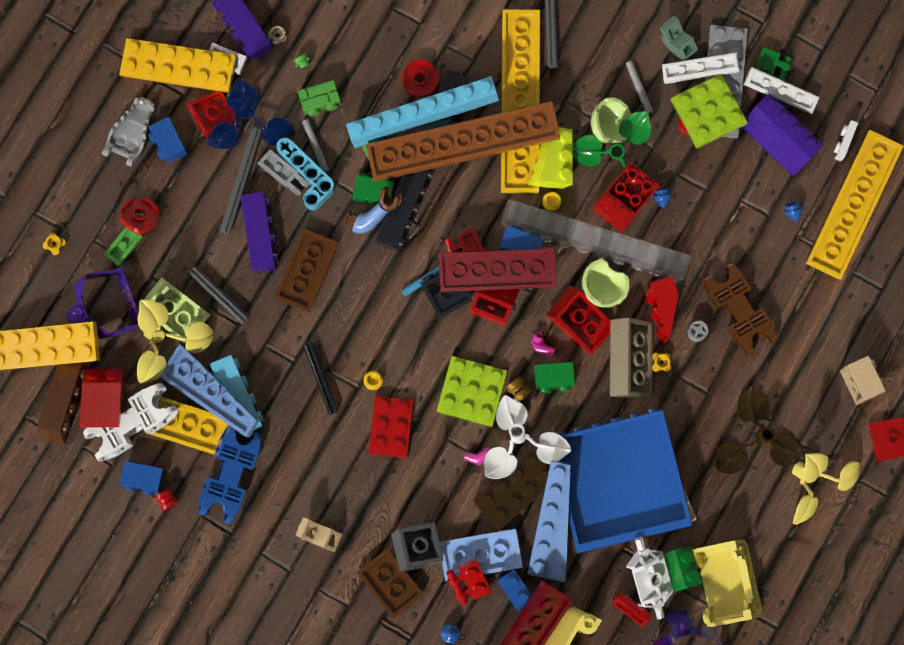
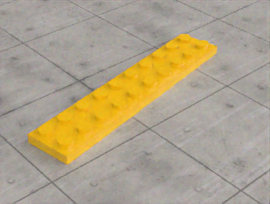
[501,9,540,193]

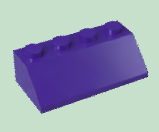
[742,93,824,177]

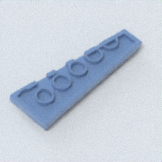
[161,344,259,438]
[527,460,570,582]

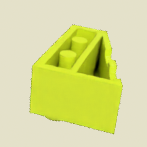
[528,127,573,189]

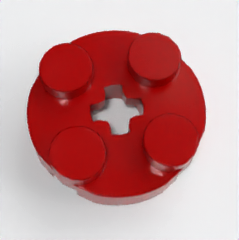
[401,59,439,98]
[120,197,159,235]

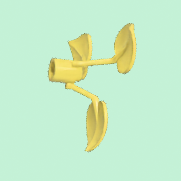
[137,300,214,384]
[792,453,861,524]

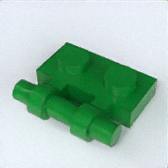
[755,47,792,82]

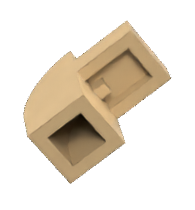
[296,517,342,552]

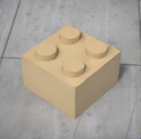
[840,356,886,406]

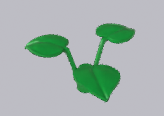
[572,112,651,175]

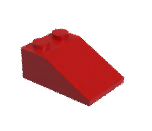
[545,286,611,355]
[80,369,126,428]

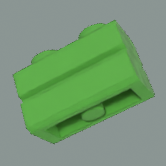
[297,80,341,117]

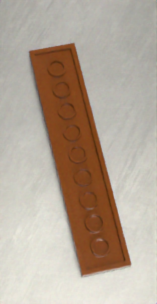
[366,102,561,182]

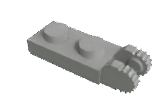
[258,149,309,196]

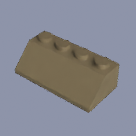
[610,318,653,399]

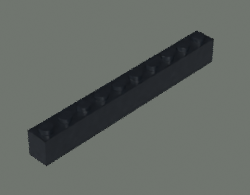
[375,70,469,252]

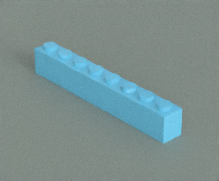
[346,76,499,148]

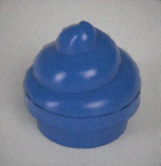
[653,188,672,208]
[784,201,803,222]
[441,624,460,644]

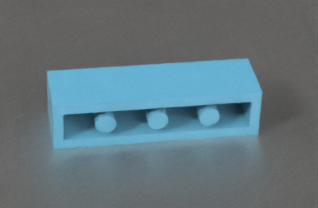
[210,355,264,436]

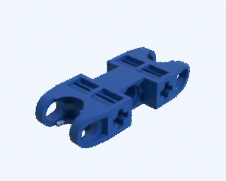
[198,425,261,524]

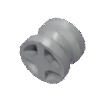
[687,321,708,342]

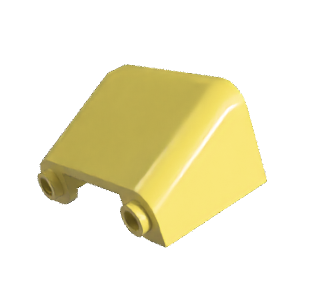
[692,539,762,627]
[545,605,602,645]

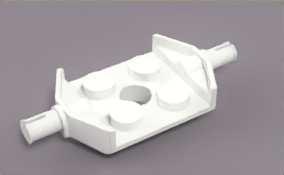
[626,537,673,619]

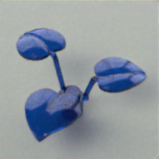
[207,78,295,149]

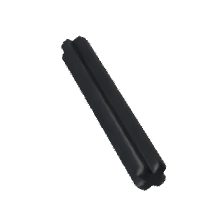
[303,342,338,415]

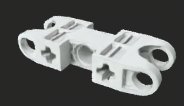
[83,384,178,461]

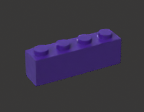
[211,0,272,60]
[240,192,278,273]

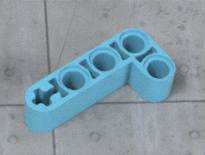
[276,138,335,211]

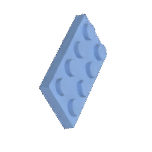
[439,529,523,581]

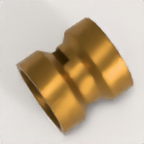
[506,376,532,403]

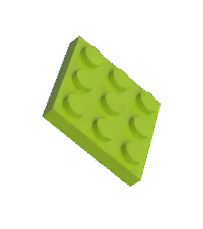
[671,74,748,149]
[436,356,507,427]

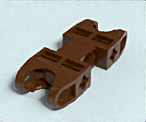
[702,261,777,357]

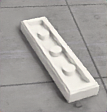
[662,52,739,84]
[743,67,819,114]

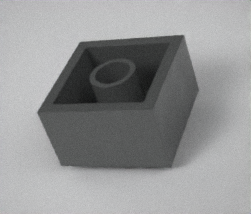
[391,522,444,572]

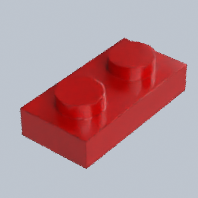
[611,592,652,627]

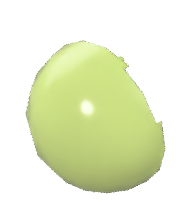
[590,97,632,143]
[581,259,629,308]

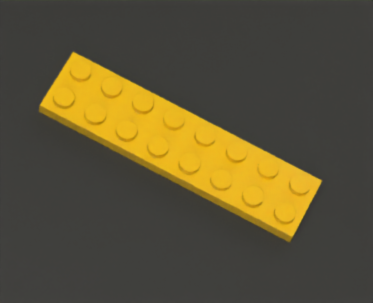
[806,130,904,280]

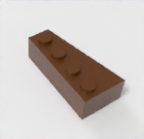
[37,362,85,445]

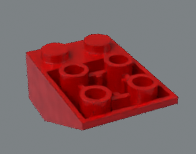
[593,162,660,233]
[645,277,678,344]
[470,289,520,327]

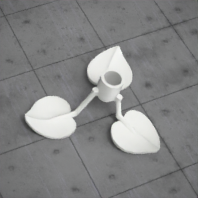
[484,395,571,479]

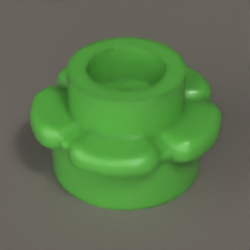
[294,53,311,69]

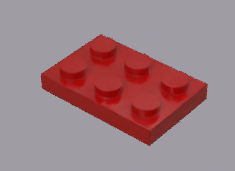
[368,396,413,458]

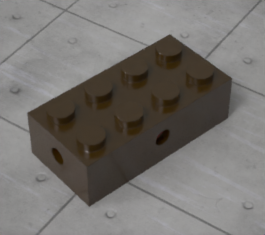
[473,450,549,532]

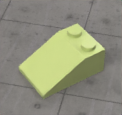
[138,277,210,344]

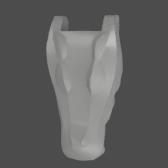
[102,97,155,167]

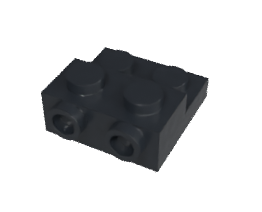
[420,273,473,318]

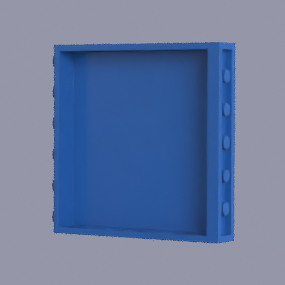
[556,408,693,553]

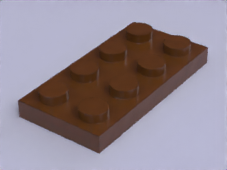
[274,228,339,313]

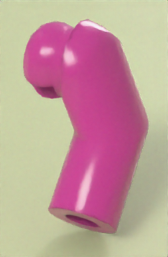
[531,332,555,357]
[464,447,491,465]

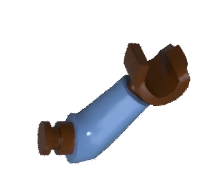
[343,186,405,234]

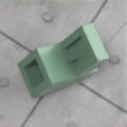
[660,16,698,61]

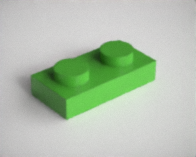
[104,227,143,267]

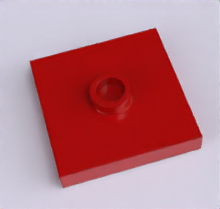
[187,91,239,138]
[868,417,904,462]

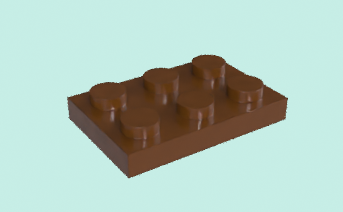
[357,548,424,619]

